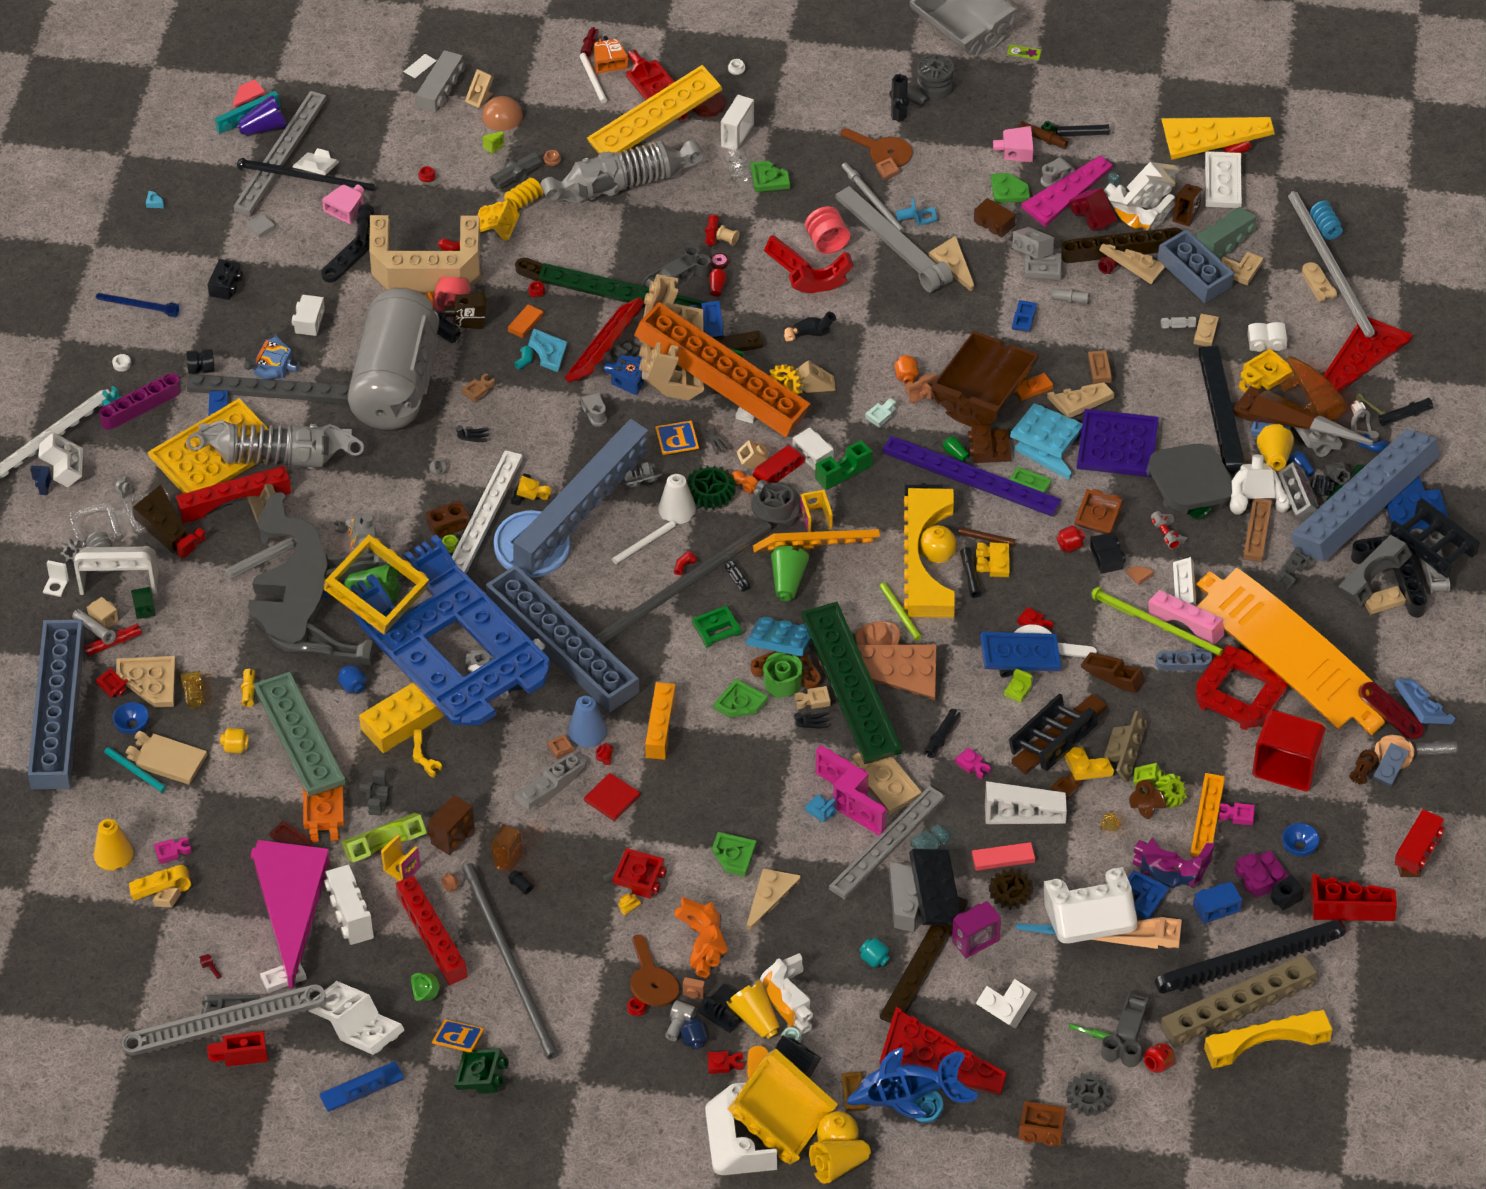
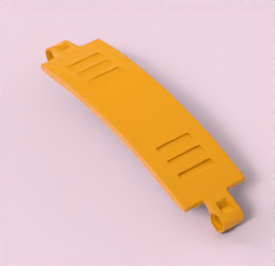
[1195,568,1385,736]

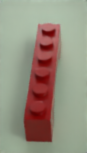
[176,466,292,523]

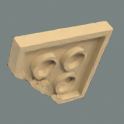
[116,656,176,707]

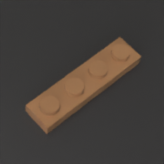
[1243,498,1272,562]

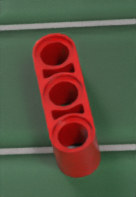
[753,445,805,483]

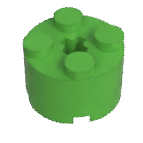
[763,652,802,698]

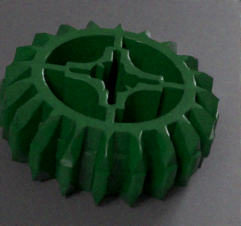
[686,465,736,511]

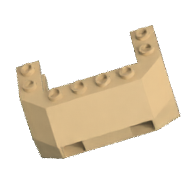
[369,215,482,294]
[639,274,704,401]

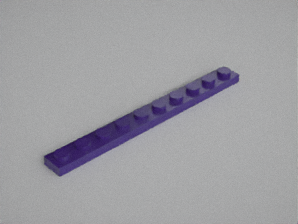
[883,436,1061,517]

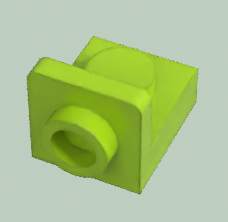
[1004,669,1033,703]
[1133,763,1166,786]

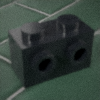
[207,259,243,300]

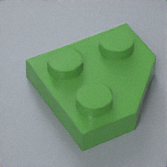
[750,161,790,192]
[991,173,1030,203]
[713,679,768,718]
[712,832,757,877]

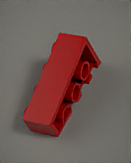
[1310,873,1397,921]

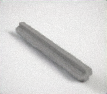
[225,538,294,579]

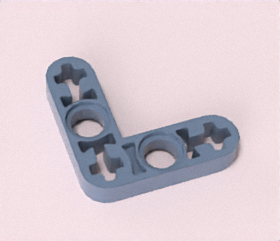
[1155,631,1212,671]

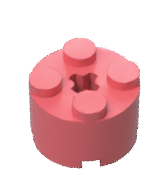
[434,276,471,318]

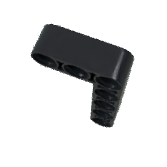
[1351,536,1427,618]

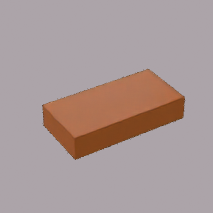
[508,305,543,338]

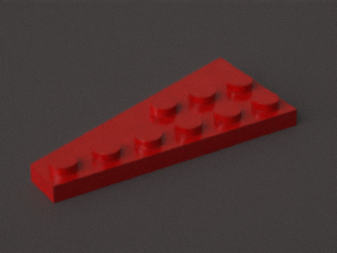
[1316,317,1413,397]
[879,1007,1006,1095]

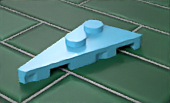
[1015,441,1072,480]

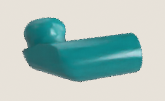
[514,346,533,370]

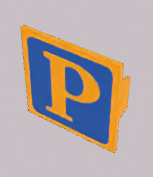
[655,421,699,455]
[432,1019,484,1052]

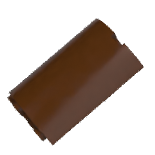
[931,331,1039,427]

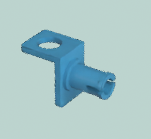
[896,197,937,225]

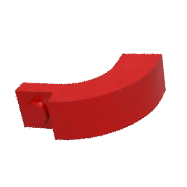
[789,251,854,293]

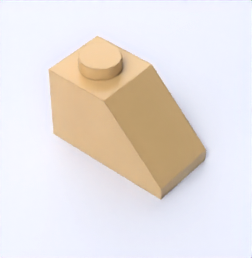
[796,360,836,393]

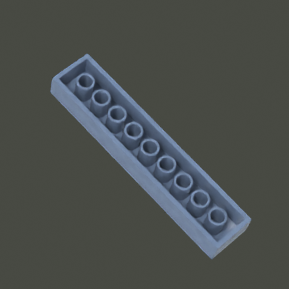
[513,419,649,575]
[1291,429,1440,562]
[486,565,639,713]
[28,619,85,790]

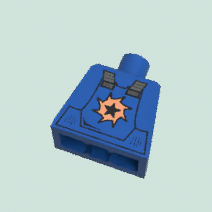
[604,355,645,395]

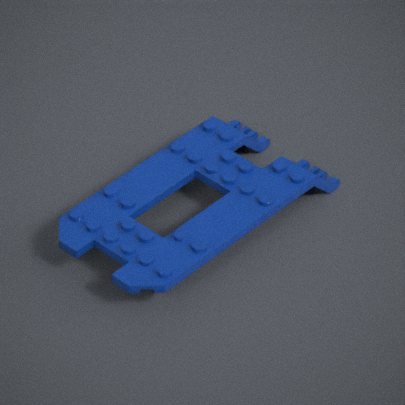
[349,534,551,725]

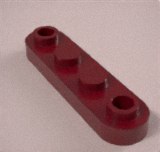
[1358,682,1424,740]

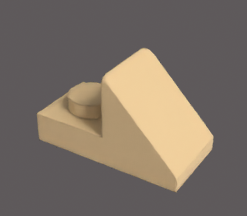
[464,69,494,108]

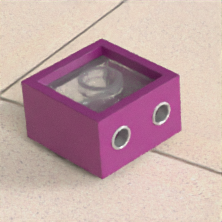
[952,901,1001,959]

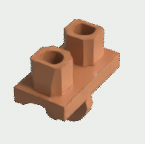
[905,373,938,404]

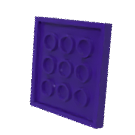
[1077,409,1159,477]

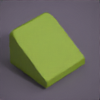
[482,131,504,154]

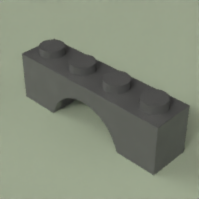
[1338,535,1412,607]

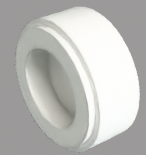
[112,354,131,371]

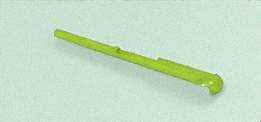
[1091,587,1223,656]

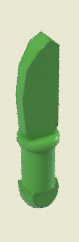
[1068,1023,1112,1040]

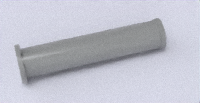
[72,609,116,645]

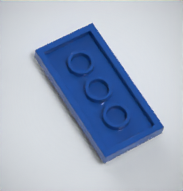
[980,632,1061,671]

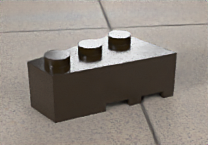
[133,484,186,553]

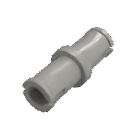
[1052,288,1089,304]

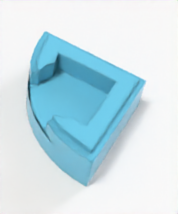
[146,191,164,208]

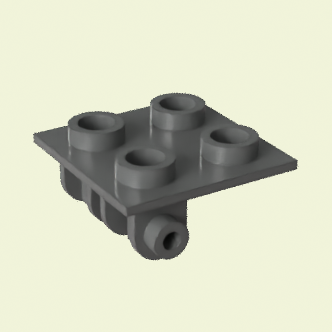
[619,461,662,488]

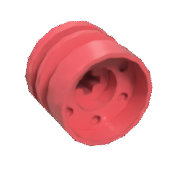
[805,206,851,254]

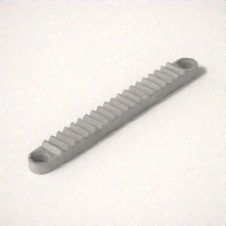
[122,985,326,1055]

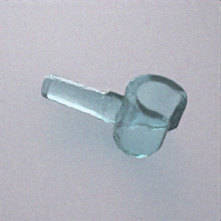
[1103,172,1119,190]

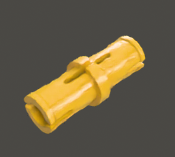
[241,669,256,707]

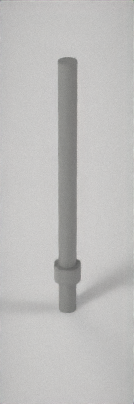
[842,162,905,233]

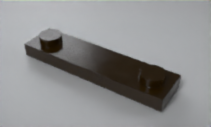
[714,331,763,351]

